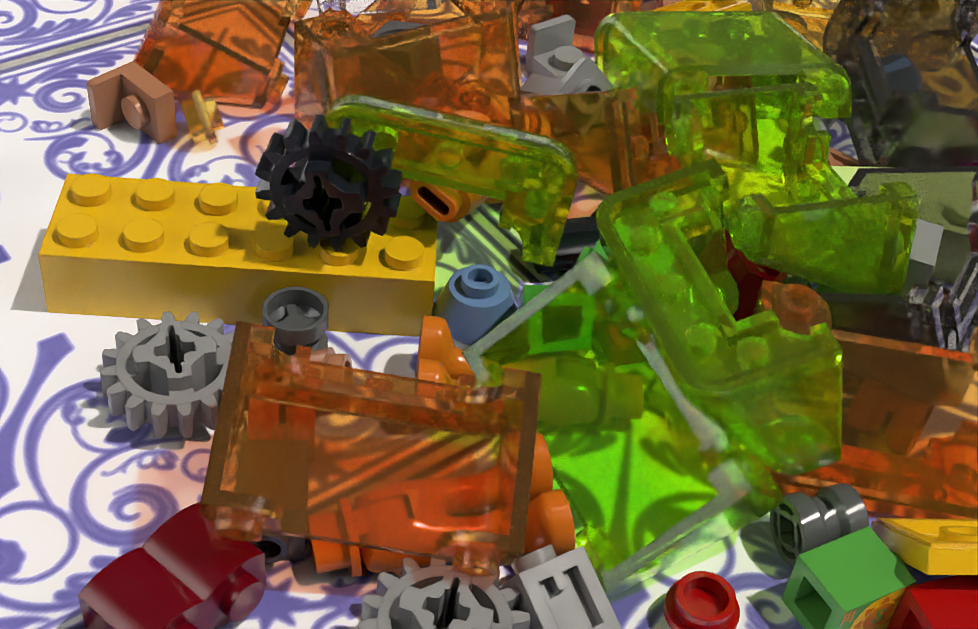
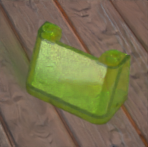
[594,11,852,125]
[665,82,921,301]
[323,93,578,267]
[595,157,843,475]
[462,251,785,596]

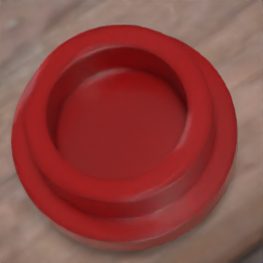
[663,571,740,629]

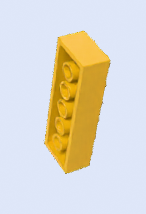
[38,173,438,337]

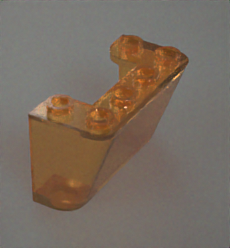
[294,0,527,181]

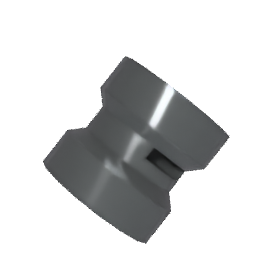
[262,287,328,360]
[770,483,870,566]

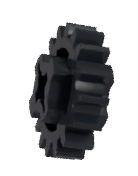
[255,114,403,252]

